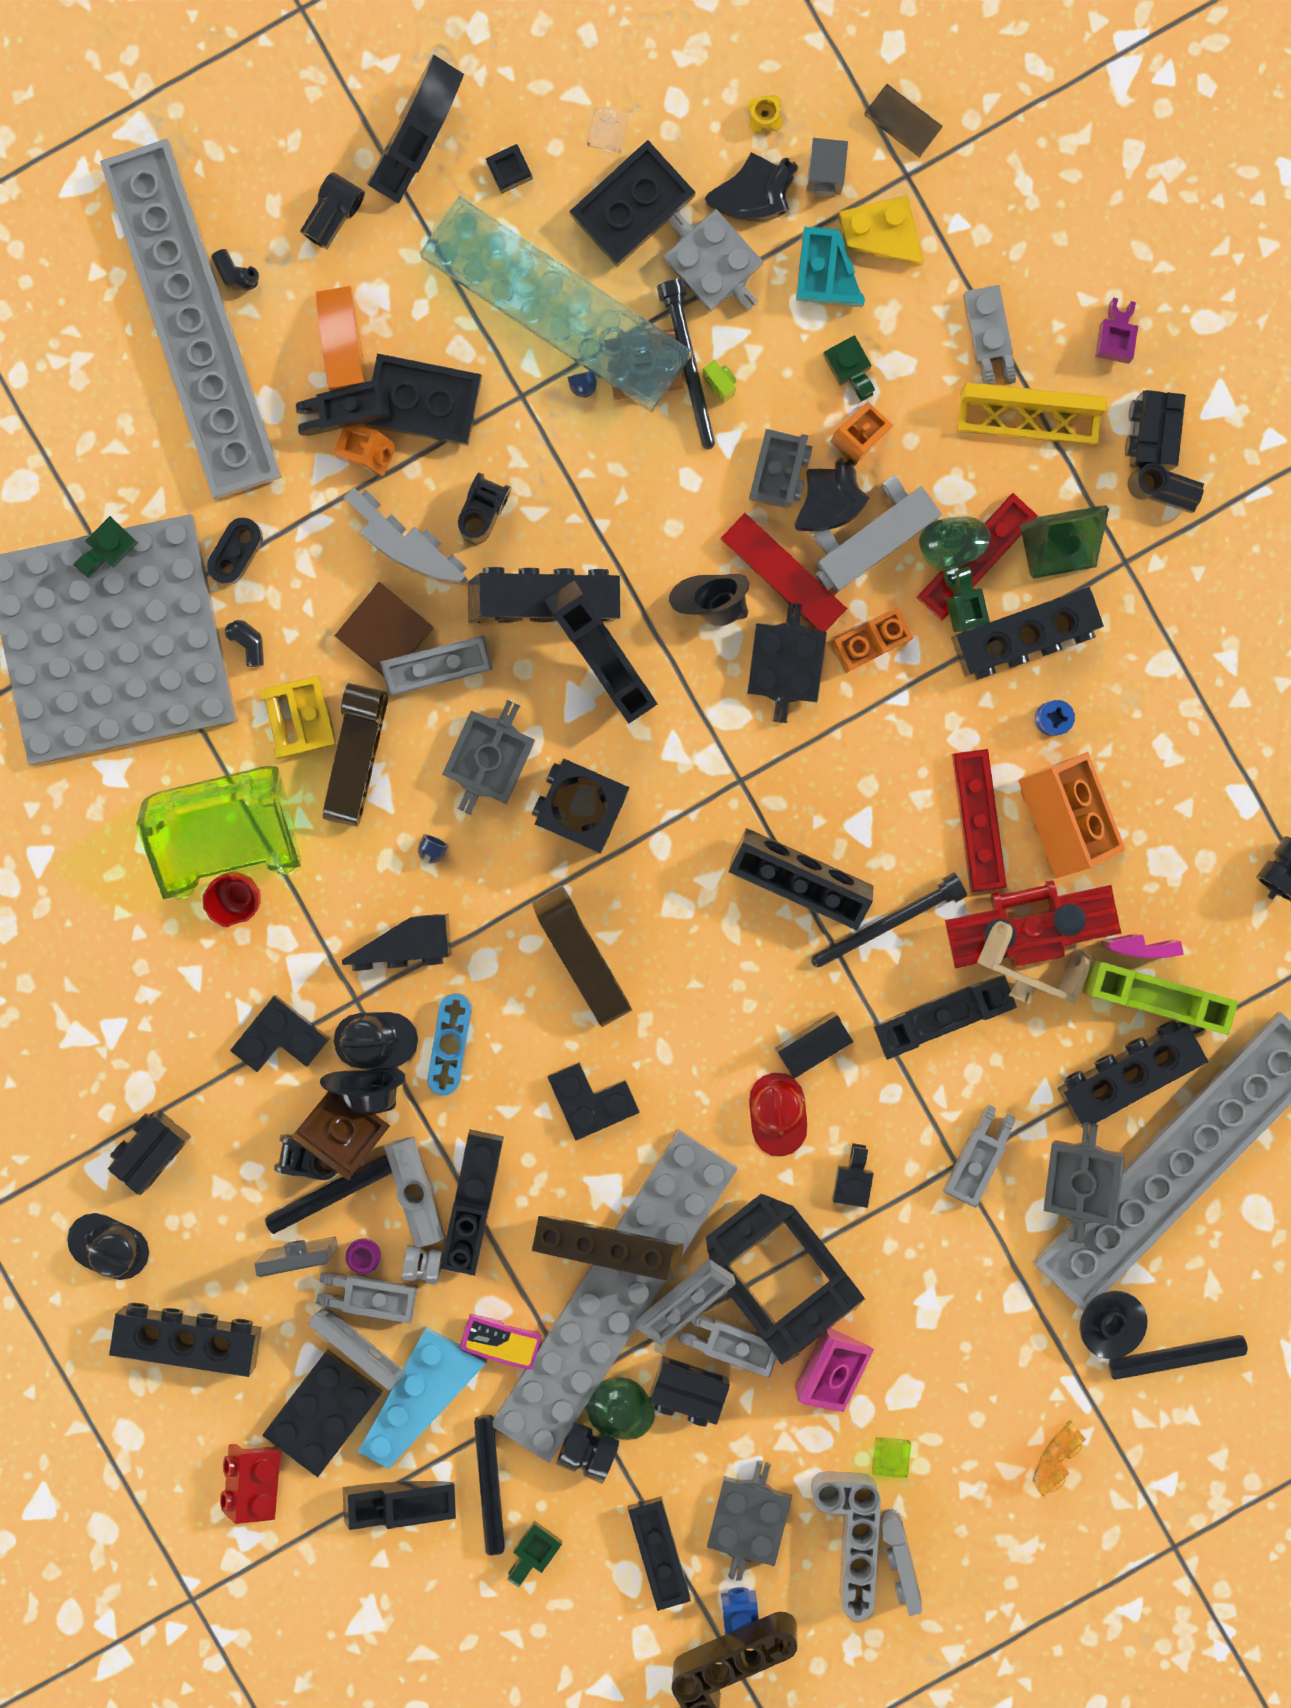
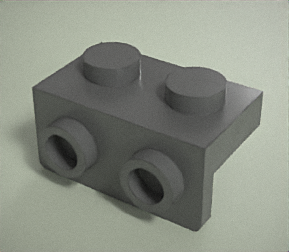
[749,429,813,509]

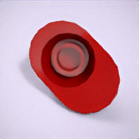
[749,1072,808,1157]

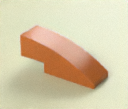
[316,286,366,391]

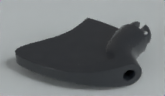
[705,152,798,221]
[794,458,870,531]

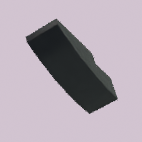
[342,1481,456,1530]

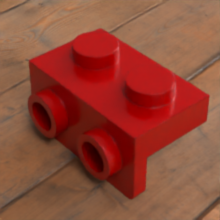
[220,1444,281,1524]

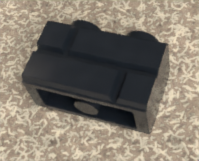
[1125,390,1186,471]
[107,1111,191,1195]
[649,1356,730,1427]

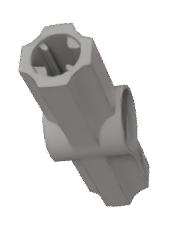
[384,1136,445,1247]

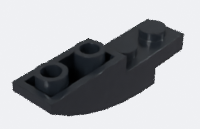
[366,54,464,204]
[440,1129,504,1276]

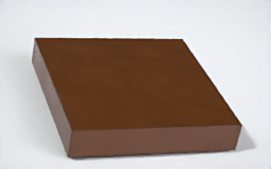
[334,582,434,677]
[292,1091,390,1180]

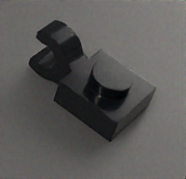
[832,1143,874,1208]

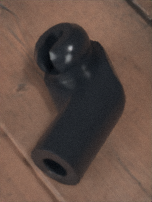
[211,249,259,291]

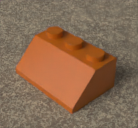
[1018,752,1126,879]

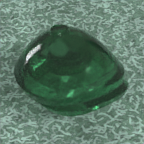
[919,516,990,571]
[587,1377,655,1440]

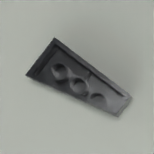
[468,567,620,624]

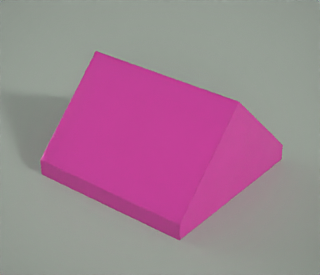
[795,1328,874,1412]

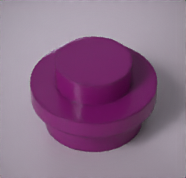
[346,1238,381,1274]

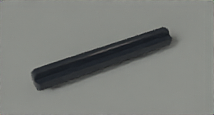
[265,1155,392,1234]
[1108,1335,1248,1380]
[474,1415,505,1556]

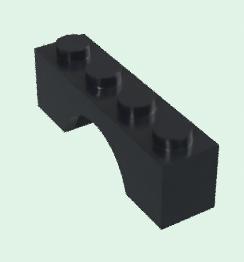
[545,580,658,724]

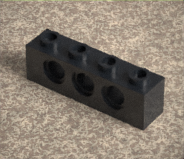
[951,587,1104,680]
[728,828,874,931]
[1057,1020,1209,1129]
[109,1302,262,1377]

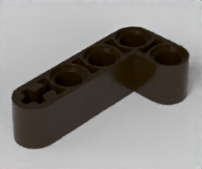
[323,683,388,827]
[532,886,633,1027]
[671,1611,798,1708]

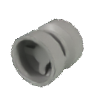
[402,1245,443,1285]

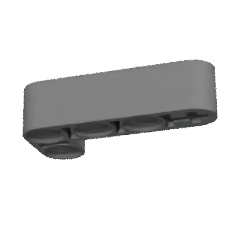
[811,1471,881,1621]

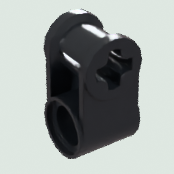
[457,472,512,545]
[274,1134,338,1180]

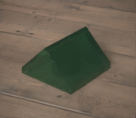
[1020,505,1109,579]

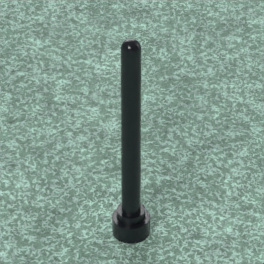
[656,279,715,450]
[811,872,968,968]

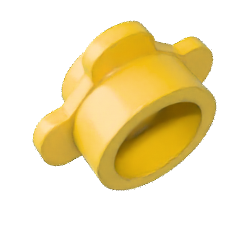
[746,95,784,134]

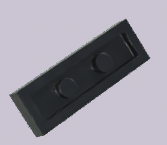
[628,1496,691,1611]

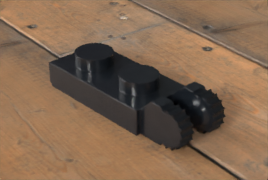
[296,379,390,436]

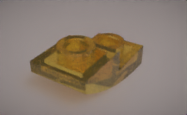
[1032,1419,1087,1497]

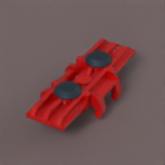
[944,880,1122,969]

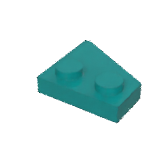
[796,226,865,308]

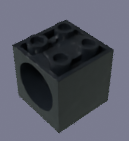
[531,758,630,853]

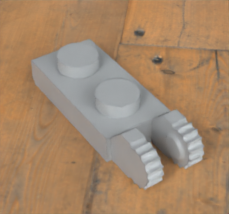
[963,284,1016,385]
[942,1104,1015,1208]
[316,1272,418,1323]
[678,1314,777,1377]
[881,1508,923,1616]

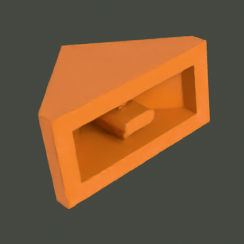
[830,402,893,466]

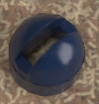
[567,370,597,398]
[418,834,449,864]

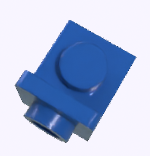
[721,1587,759,1634]

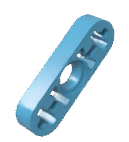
[428,993,472,1095]

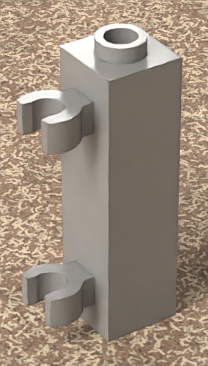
[813,475,942,594]

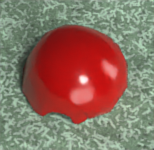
[202,871,261,928]

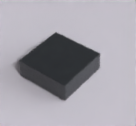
[485,144,533,194]

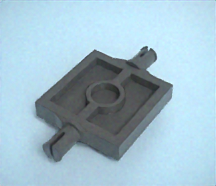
[442,700,536,815]
[1043,1122,1125,1243]
[707,1460,792,1581]

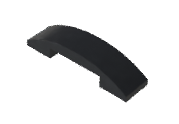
[873,975,1017,1060]

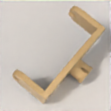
[977,921,1090,1004]

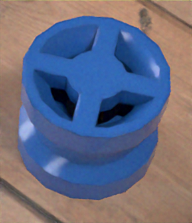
[1035,700,1075,736]

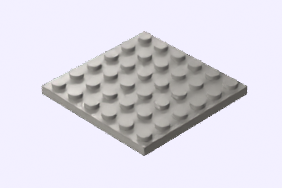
[0,514,238,765]

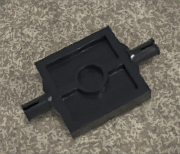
[747,602,827,723]

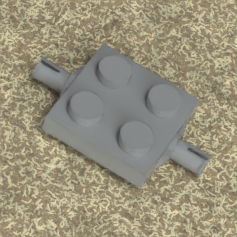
[663,209,763,312]

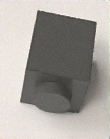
[806,137,848,198]

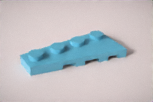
[358,1326,488,1469]

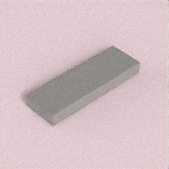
[380,635,492,696]
[635,1259,736,1345]
[307,1307,406,1391]

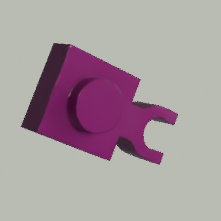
[1095,297,1138,364]

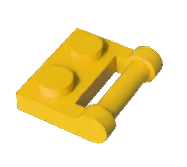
[258,675,337,759]

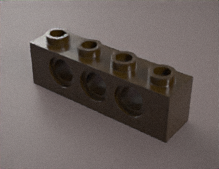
[532,1215,684,1281]

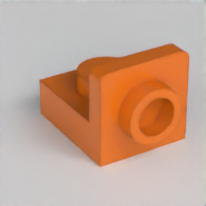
[332,425,396,476]

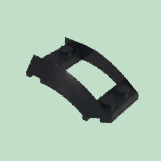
[706,1193,866,1365]

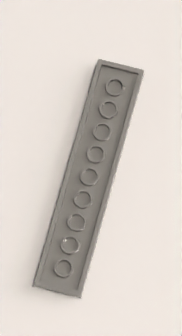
[100,138,282,500]
[1033,1011,1291,1311]
[493,1129,738,1463]

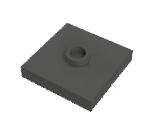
[254,1236,338,1277]

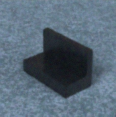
[775,1011,854,1079]

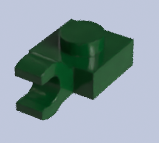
[823,335,875,402]
[73,516,138,578]
[944,567,990,633]
[507,1520,562,1588]

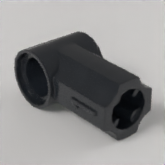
[300,172,365,250]
[1127,463,1204,513]

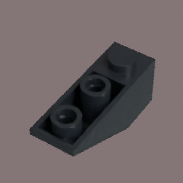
[342,913,452,971]

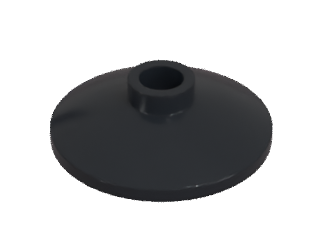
[1079,1291,1148,1359]

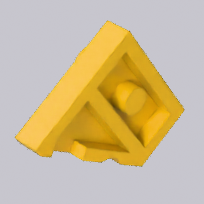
[838,195,924,266]

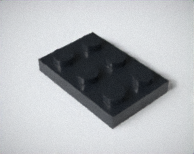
[569,140,696,267]
[364,353,482,446]
[262,1349,383,1478]

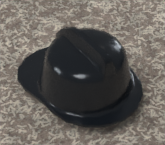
[669,574,750,627]
[333,1012,418,1069]
[320,1068,405,1115]
[67,1213,149,1280]

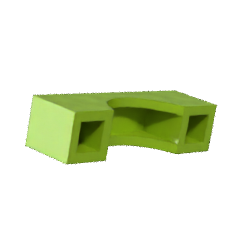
[1083,959,1239,1035]

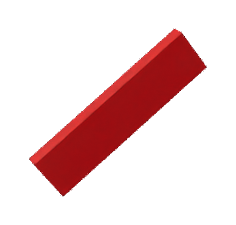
[916,493,1039,621]
[720,512,848,632]
[952,749,1007,893]

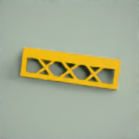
[956,382,1108,446]

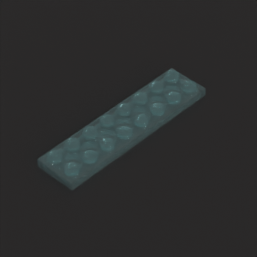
[419,195,693,413]

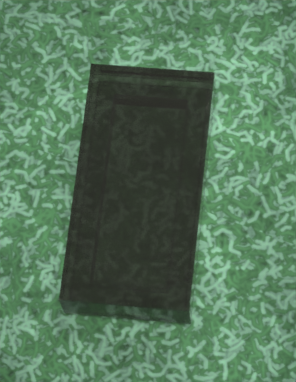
[864,84,943,158]

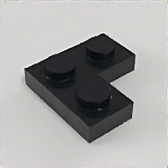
[230,995,331,1072]
[547,1061,640,1141]

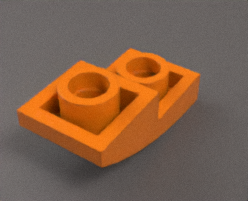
[830,607,914,673]

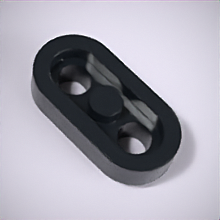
[207,517,263,585]

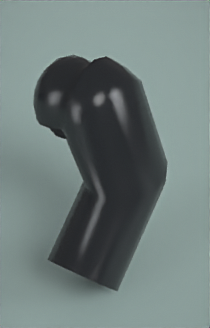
[225,620,264,667]

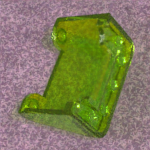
[136,765,301,899]

